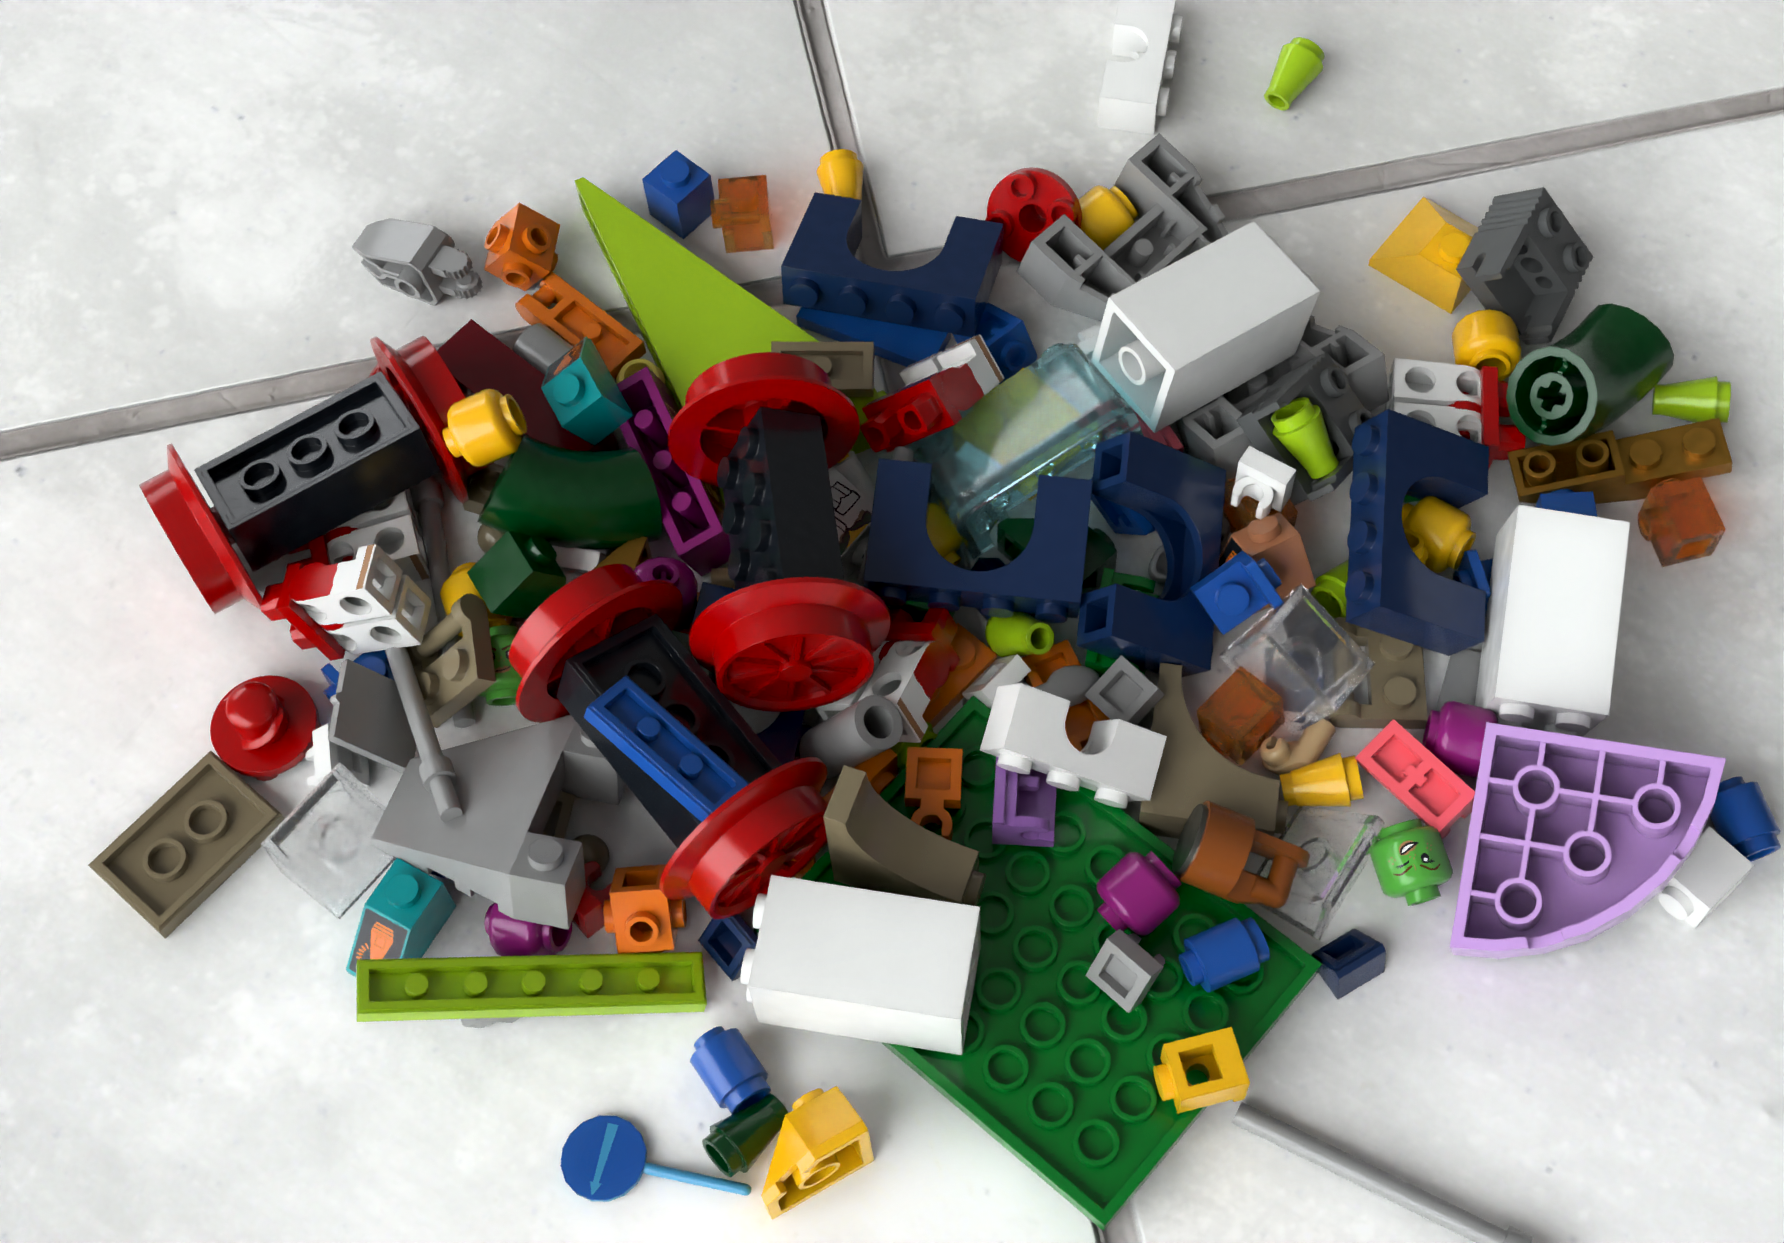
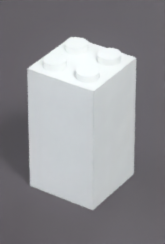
[1091,221,1320,433]
[1475,505,1630,737]
[741,875,981,1055]

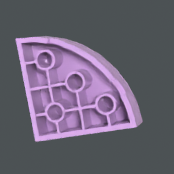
[1450,722,1726,959]

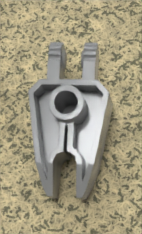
[352,218,483,305]

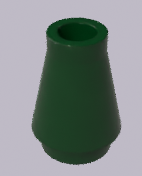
[702,1093,788,1177]

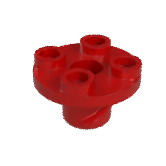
[985,167,1082,262]
[210,675,322,781]

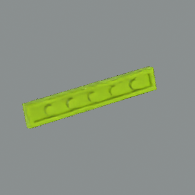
[356,952,707,1022]

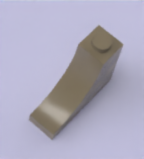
[1139,663,1288,839]
[823,765,986,906]

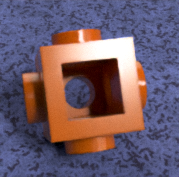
[484,202,560,291]
[603,864,687,954]

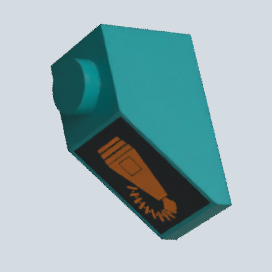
[541,337,633,446]
[346,858,456,977]

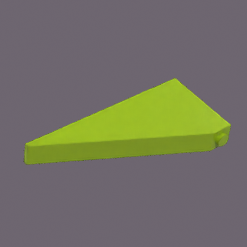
[574,177,887,506]

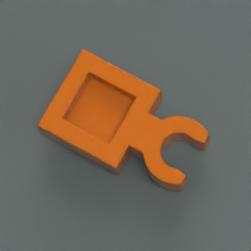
[905,747,963,841]

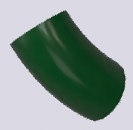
[1506,303,1674,446]
[477,434,662,550]

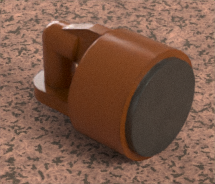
[1172,800,1310,909]

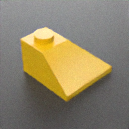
[1368,196,1478,314]

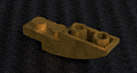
[1508,418,1732,504]

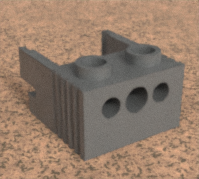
[1456,187,1593,345]
[1236,352,1374,506]

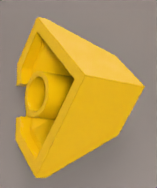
[761,1086,874,1220]

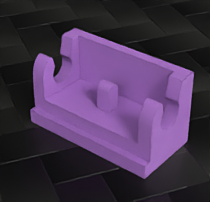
[992,757,1056,847]

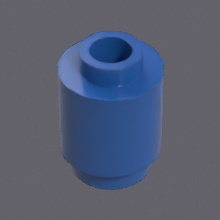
[1710,776,1781,862]
[1179,917,1270,993]
[690,1026,771,1115]

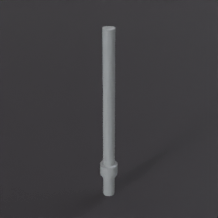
[411,475,476,728]
[385,647,463,822]
[1232,1102,1533,1243]

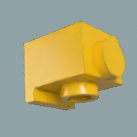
[1153,1027,1250,1114]

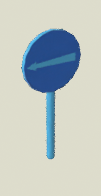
[560,1116,751,1202]

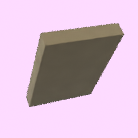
[88,751,287,939]

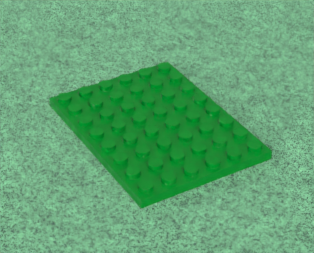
[754,696,1322,1231]

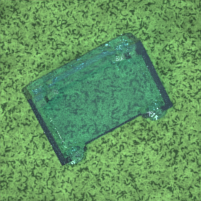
[909,343,1143,560]

